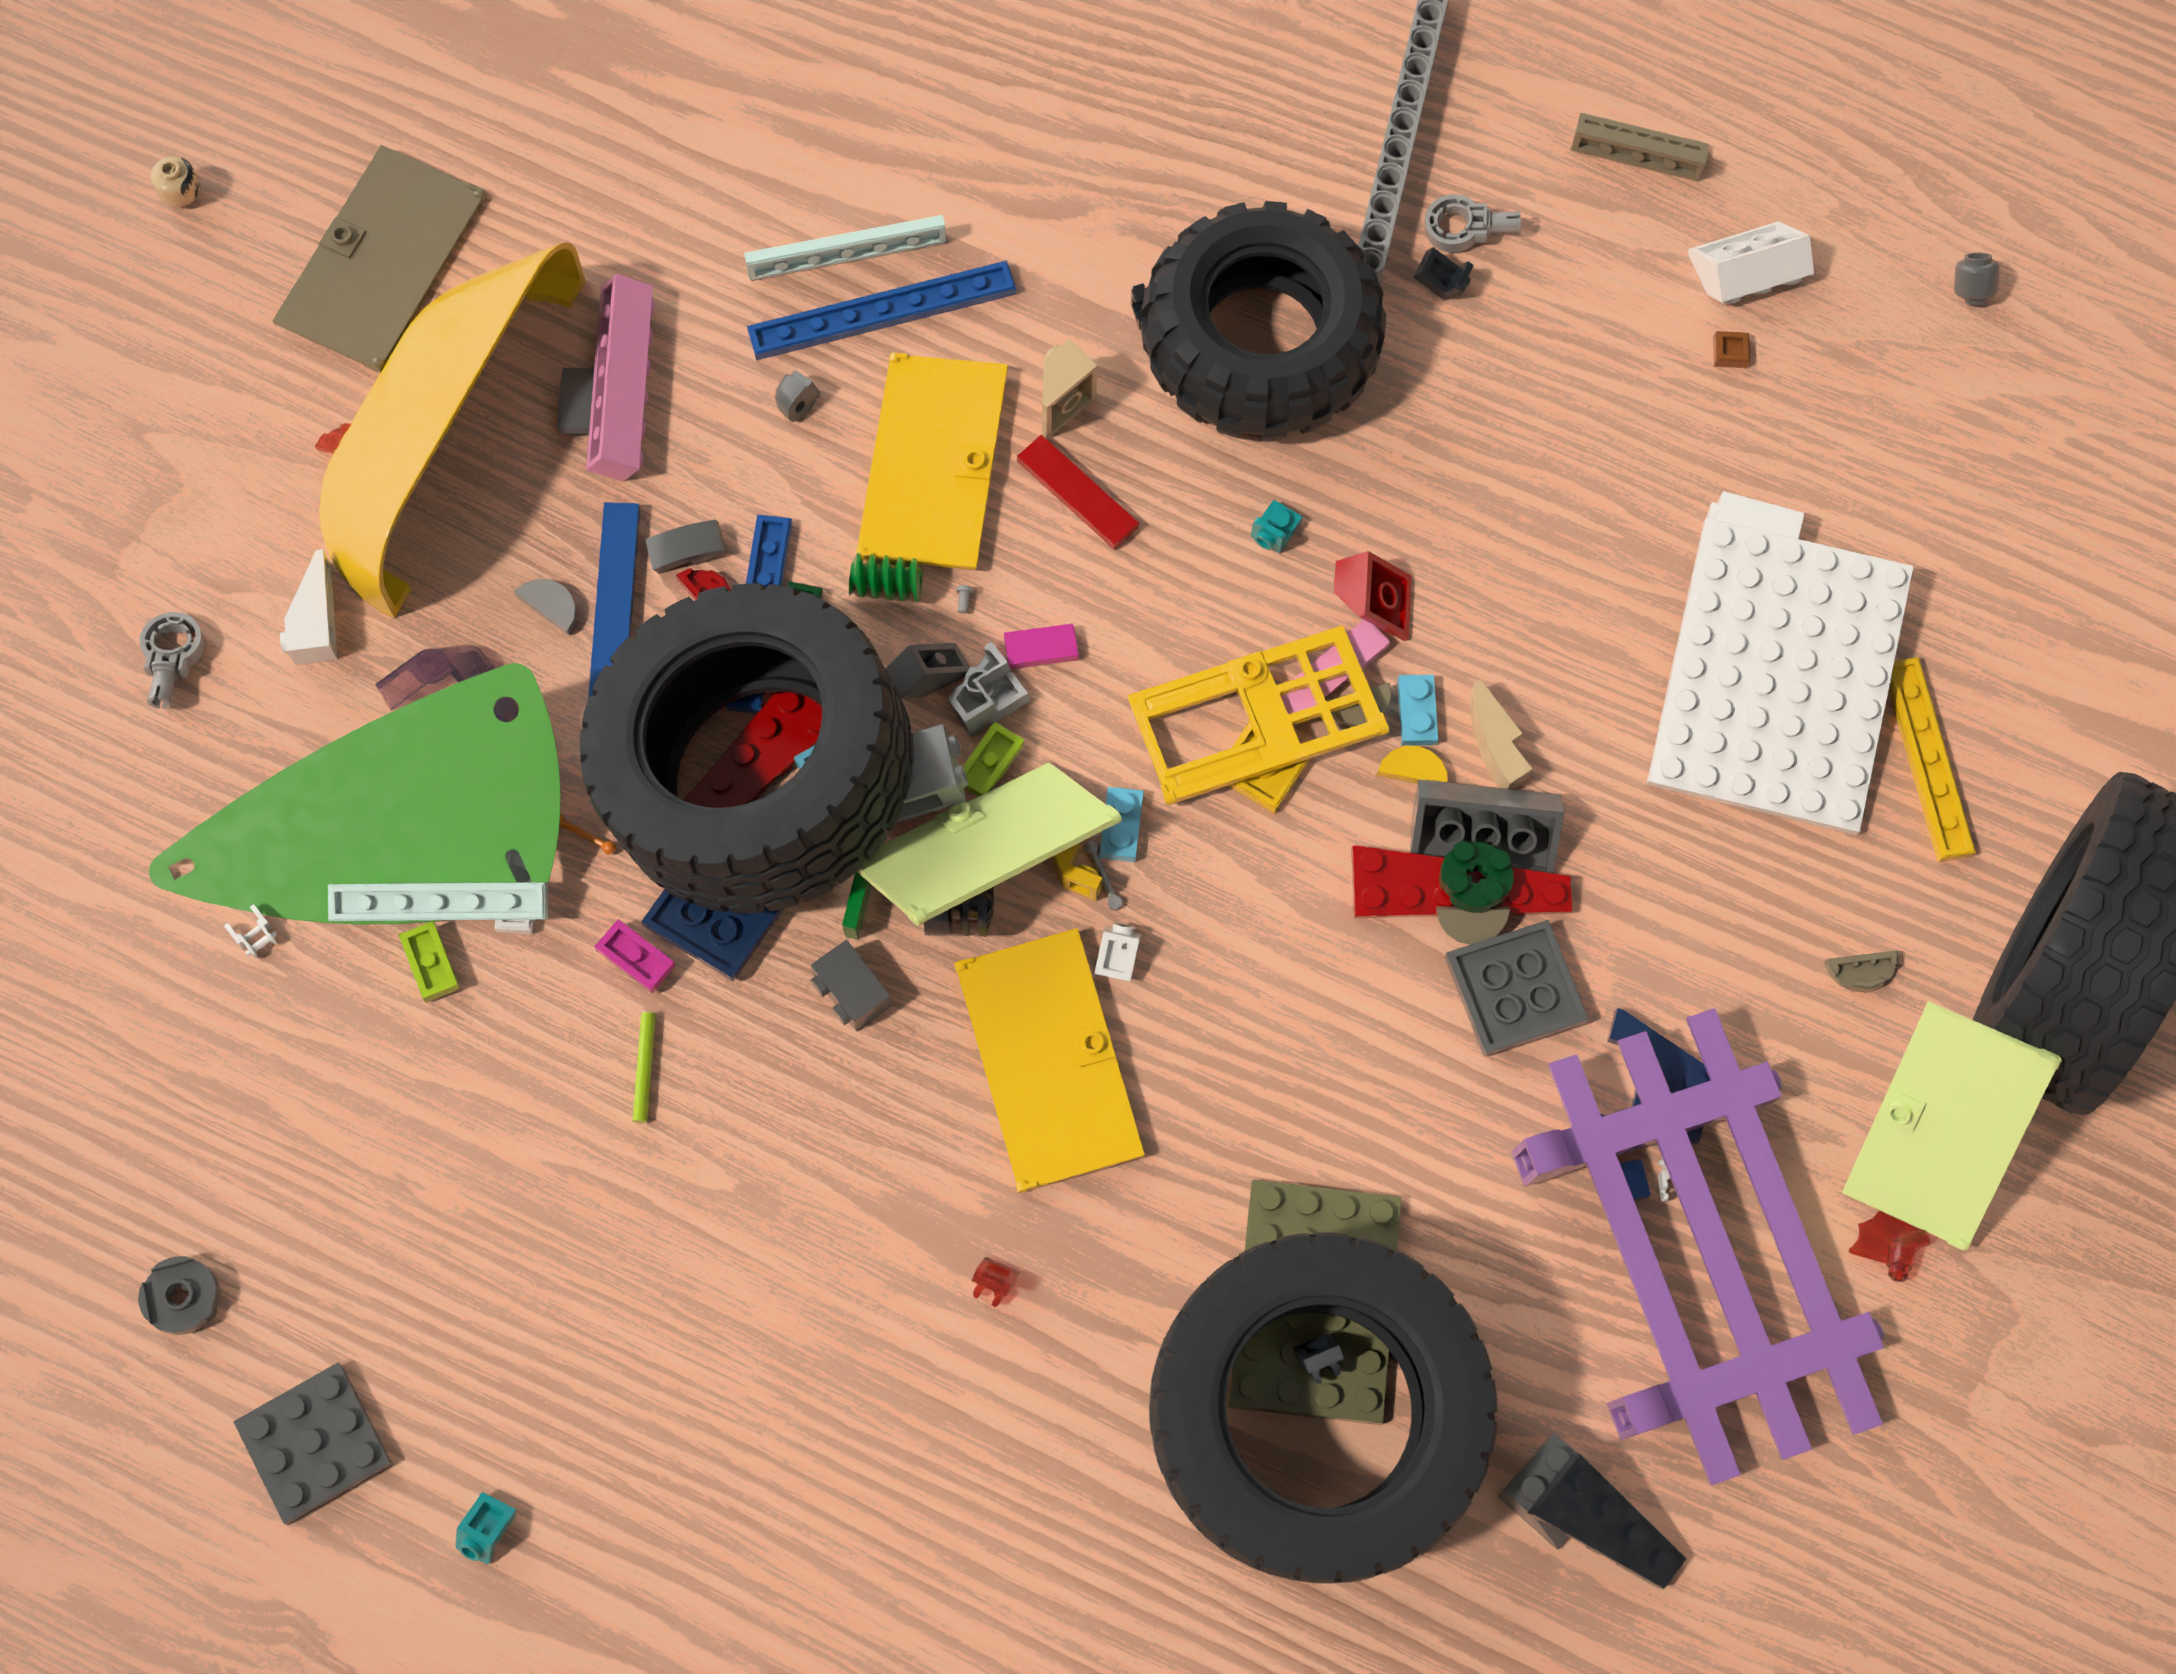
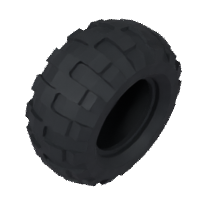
[1141,201,1387,441]

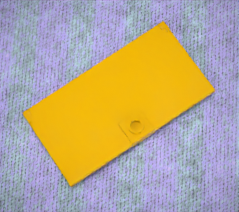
[855,353,1008,570]
[954,928,1145,1193]

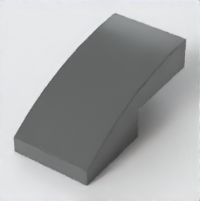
[558,368,594,434]
[645,520,726,574]

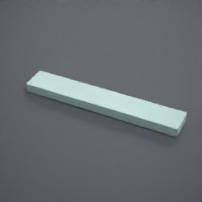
[744,215,946,281]
[328,882,548,921]

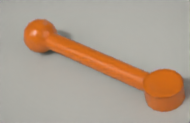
[559,813,616,855]

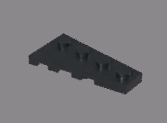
[1527,1453,1687,1589]

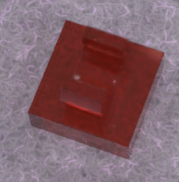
[972,1257,1020,1307]

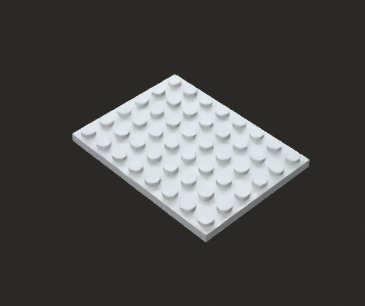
[1646,518,1913,835]

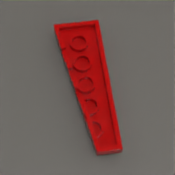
[683,691,822,808]
[1351,845,1572,918]

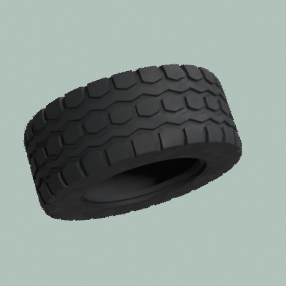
[580,583,914,914]
[1973,772,2176,1115]
[1149,1232,1497,1583]

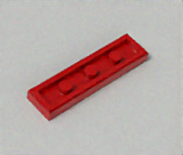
[1017,435,1139,550]

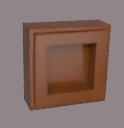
[1713,331,1750,368]

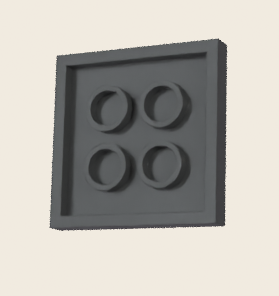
[1445,920,1589,1057]
[233,1362,393,1525]

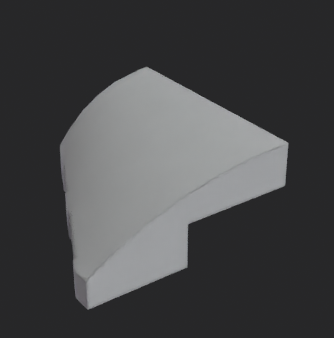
[948,642,1031,738]

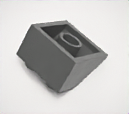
[1498,1433,1577,1550]

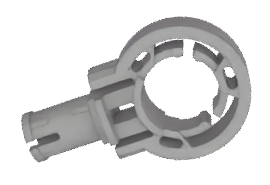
[1425,194,1521,253]
[140,612,205,709]

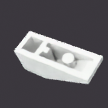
[280,549,337,665]

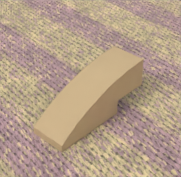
[1470,679,1533,790]

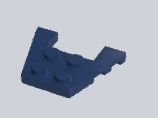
[1601,1008,1710,1146]

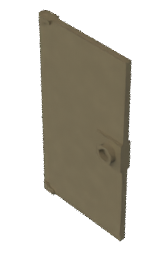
[272,145,487,373]

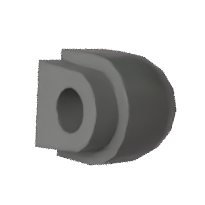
[775,371,821,422]

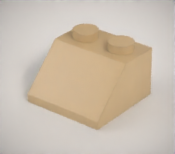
[1042,339,1098,439]

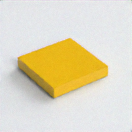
[1228,722,1311,814]

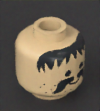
[151,156,201,207]

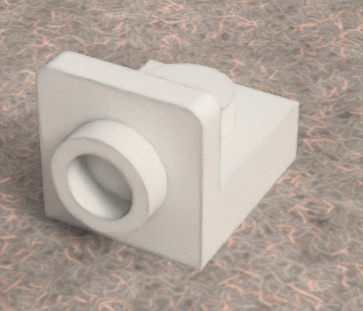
[1094,923,1141,982]

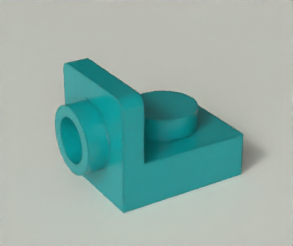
[1251,499,1303,554]
[455,1492,516,1564]

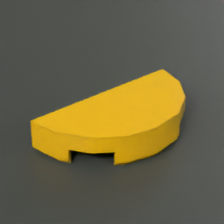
[1376,746,1448,784]

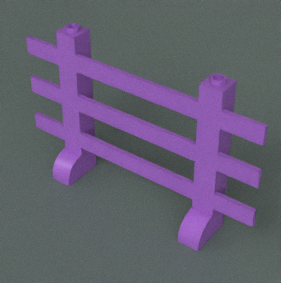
[1511,1008,1884,1486]

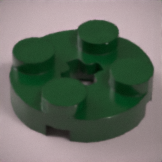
[1439,841,1514,913]

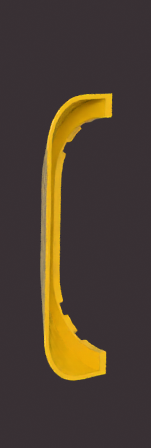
[319,242,586,618]

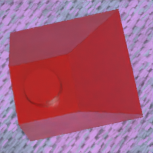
[1334,551,1412,641]

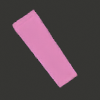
[1281,620,1390,728]

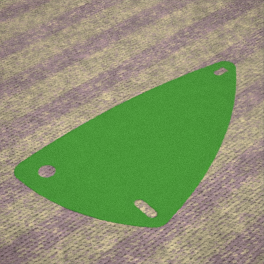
[149,663,561,925]

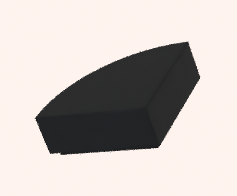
[1131,283,1145,329]

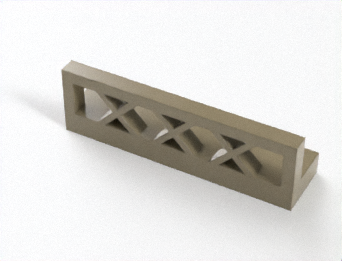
[1571,112,1708,182]

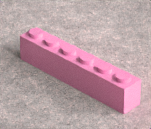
[586,274,655,481]

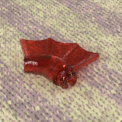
[1848,1210,1930,1282]

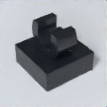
[1293,1333,1344,1384]

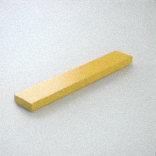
[1888,657,1976,862]

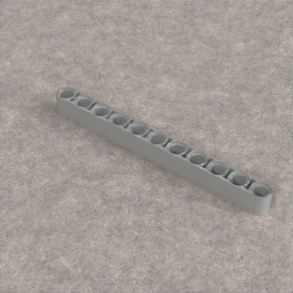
[1358,0,1448,283]

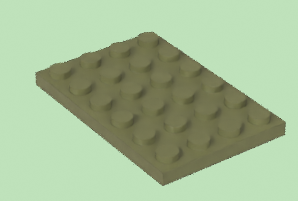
[1229,1180,1401,1425]

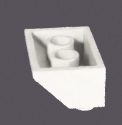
[1688,221,1814,304]

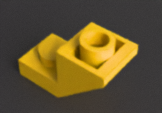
[1051,842,1102,901]

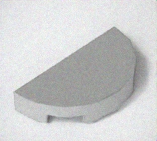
[514,579,576,635]

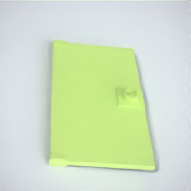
[857,762,1122,926]
[1842,1001,2061,1250]

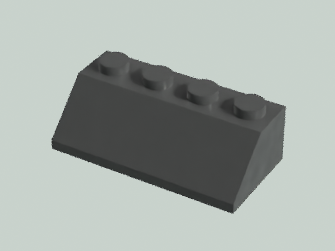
[1410,779,1564,873]

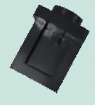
[1413,247,1474,300]

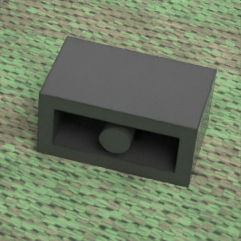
[810,939,892,1031]

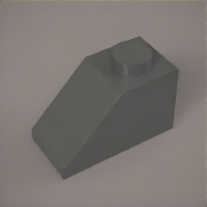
[885,643,970,699]

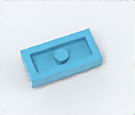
[1397,675,1438,746]
[1099,787,1143,863]

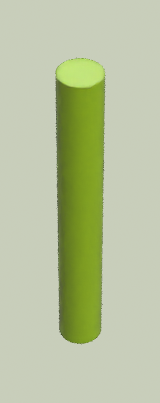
[632,1012,656,1123]

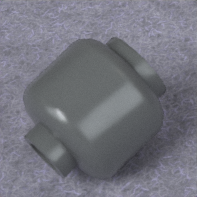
[1954,252,2000,305]

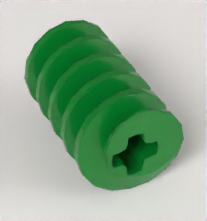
[849,553,923,602]

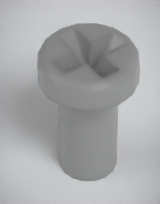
[956,585,974,614]

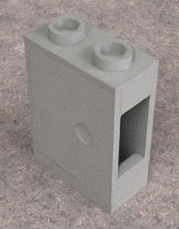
[896,724,968,823]

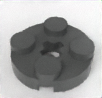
[138,1256,220,1335]

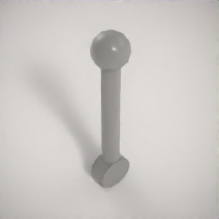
[1084,841,1122,911]

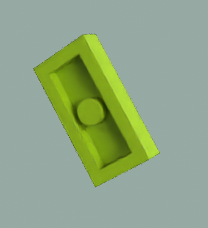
[963,722,1024,797]
[398,920,460,1003]

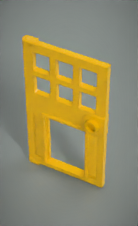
[1127,625,1390,806]

